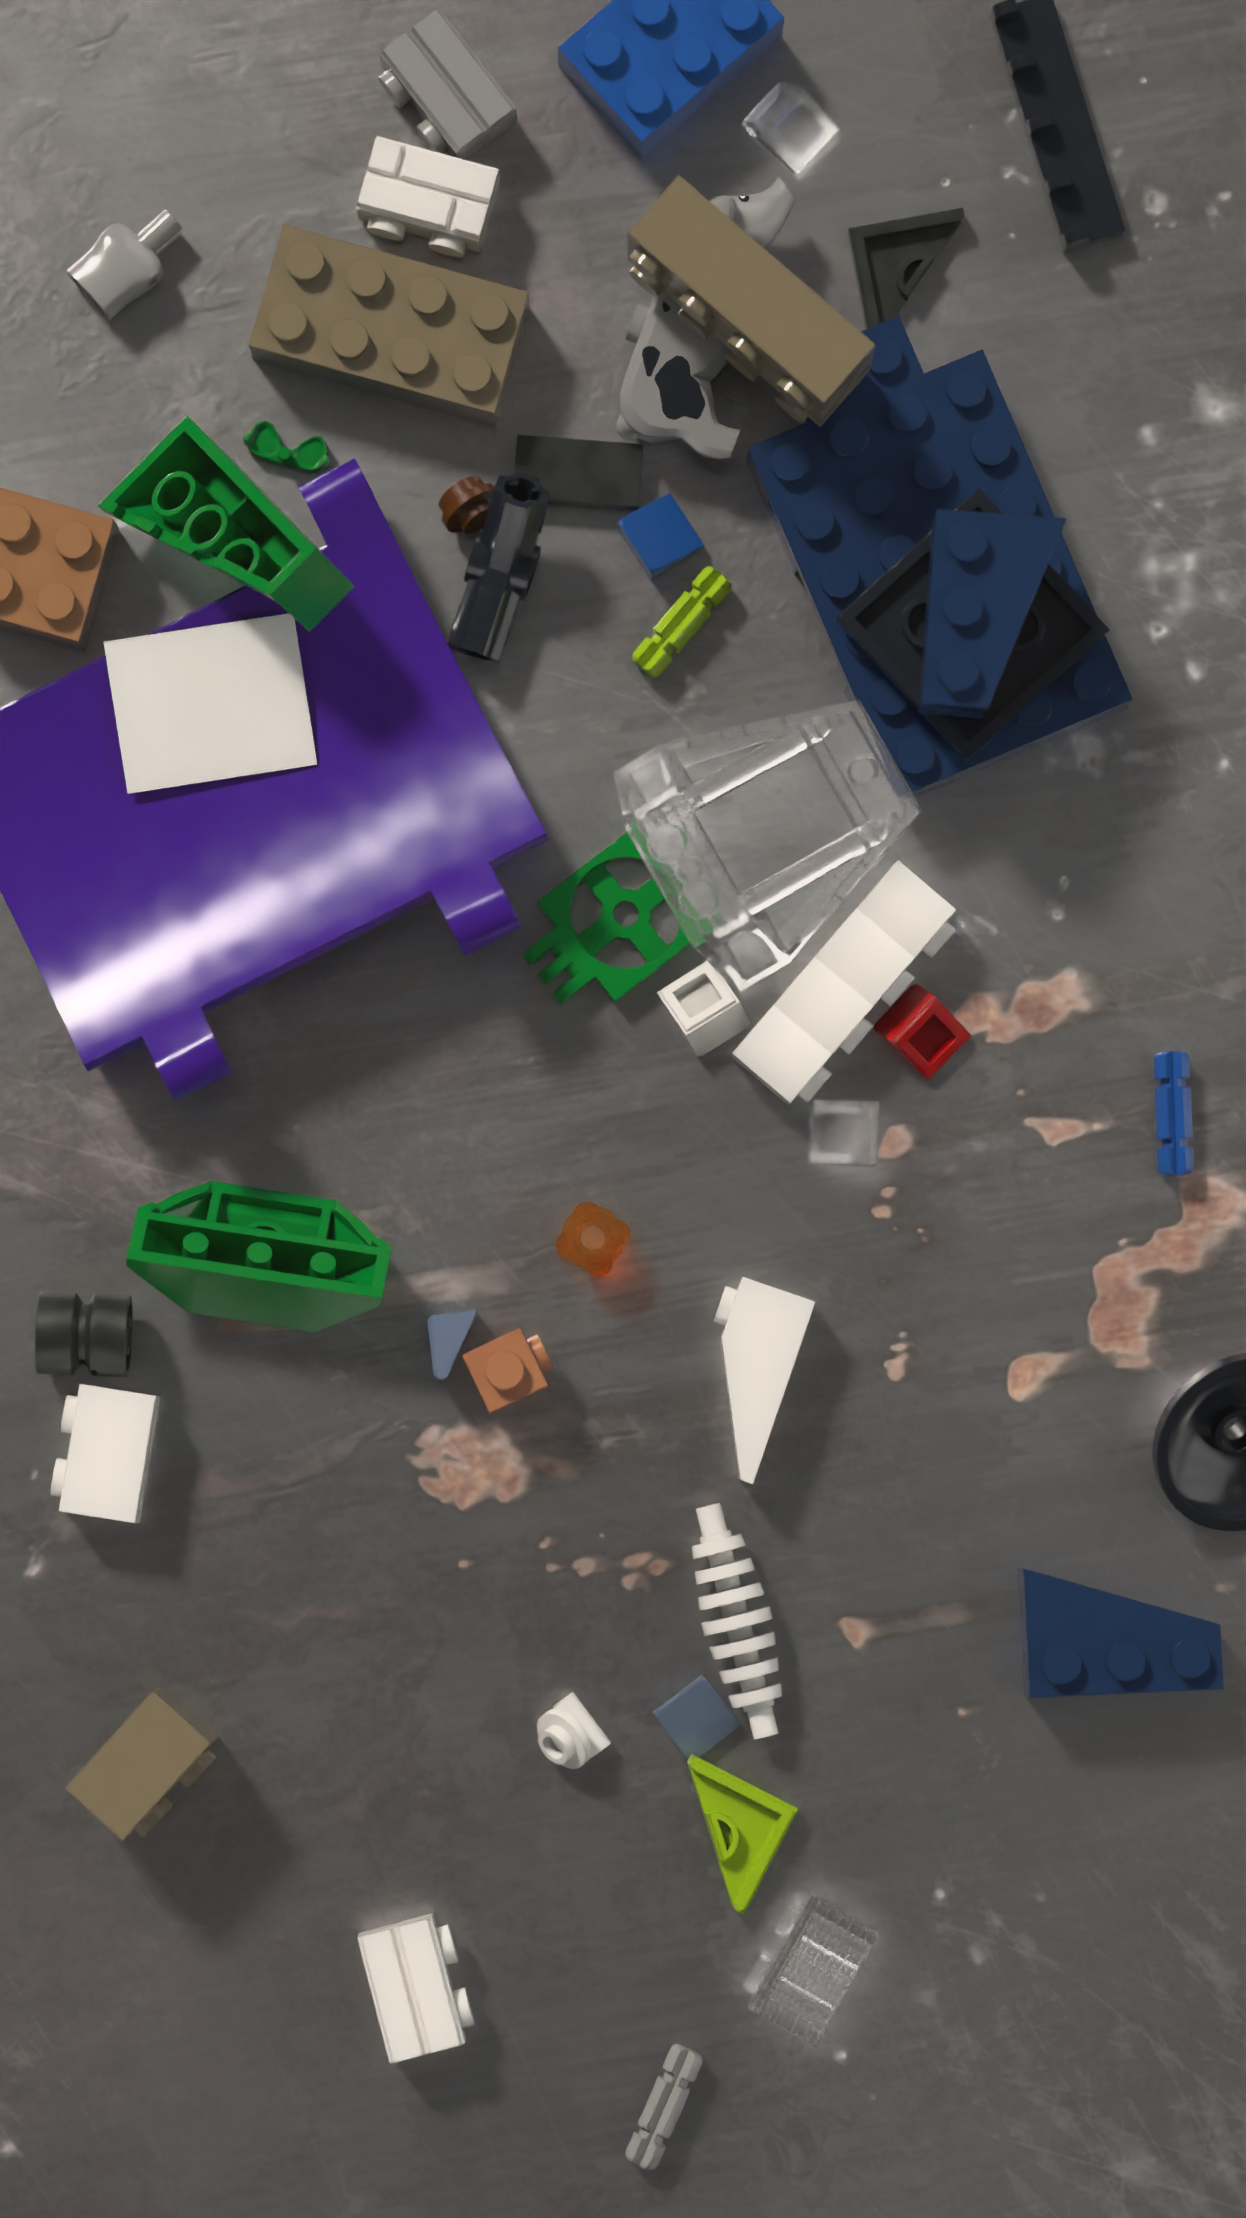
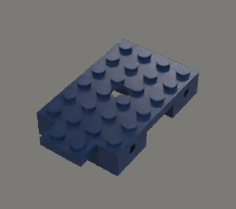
[746,316,1133,807]

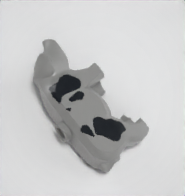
[616,177,794,460]

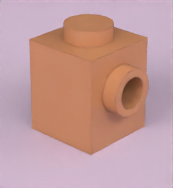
[462,1327,554,1414]

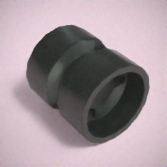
[35,1292,133,1377]

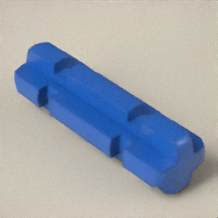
[1154,1051,1194,1176]

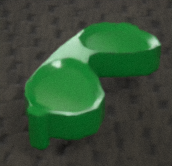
[243,421,330,475]

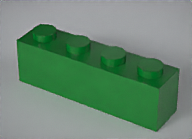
[98,416,355,632]

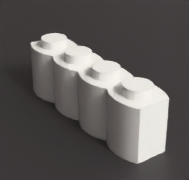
[731,860,956,1105]

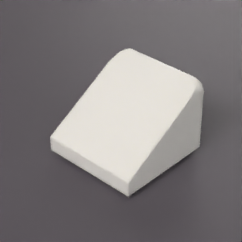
[657,959,750,1057]

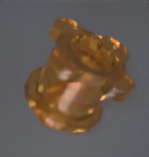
[555,1202,630,1277]

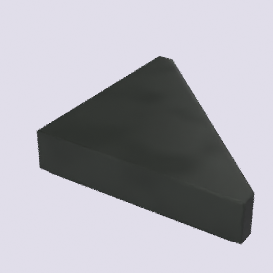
[848,208,965,329]

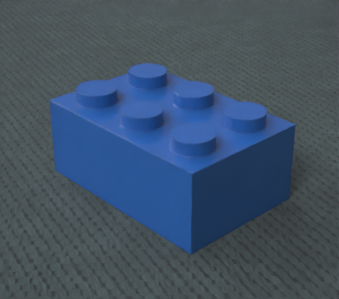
[558,0,784,159]

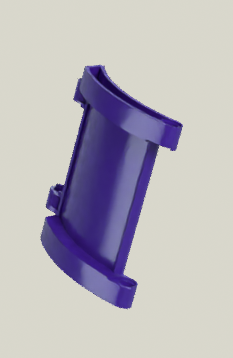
[0,458,549,1101]

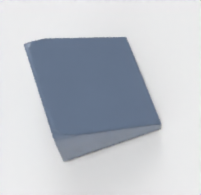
[427,1310,478,1380]
[652,1674,742,1759]

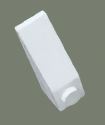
[713,1277,815,1484]

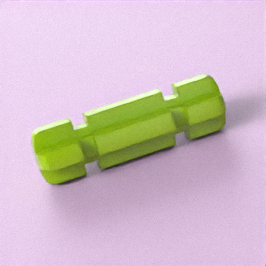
[632,566,731,678]

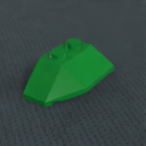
[126,1181,392,1332]

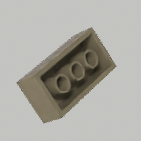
[627,175,875,427]
[249,224,530,427]

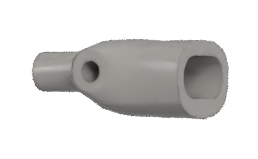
[66,210,182,320]

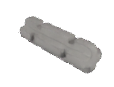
[625,2044,703,2170]

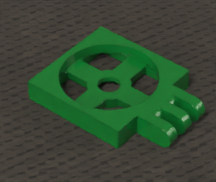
[522,824,715,1005]

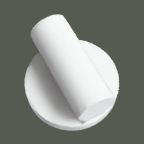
[537,1692,611,1769]

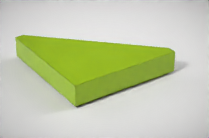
[687,1753,798,1915]

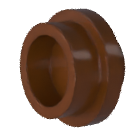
[439,476,494,534]

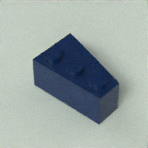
[918,509,1066,718]
[1018,1567,1224,1698]

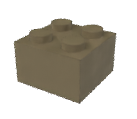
[65,1685,219,1841]

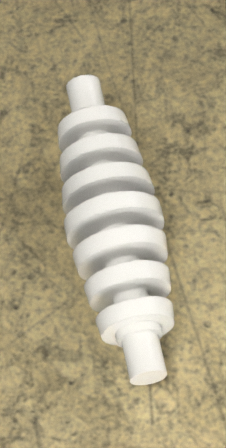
[692,1503,782,1739]

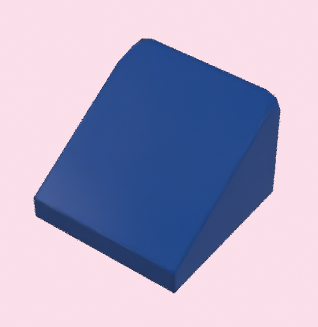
[617,493,704,580]

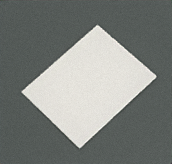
[104,613,317,794]

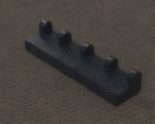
[989,0,1126,254]

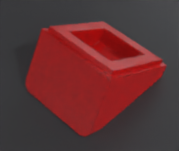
[873,984,972,1081]

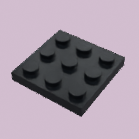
[836,488,1110,762]

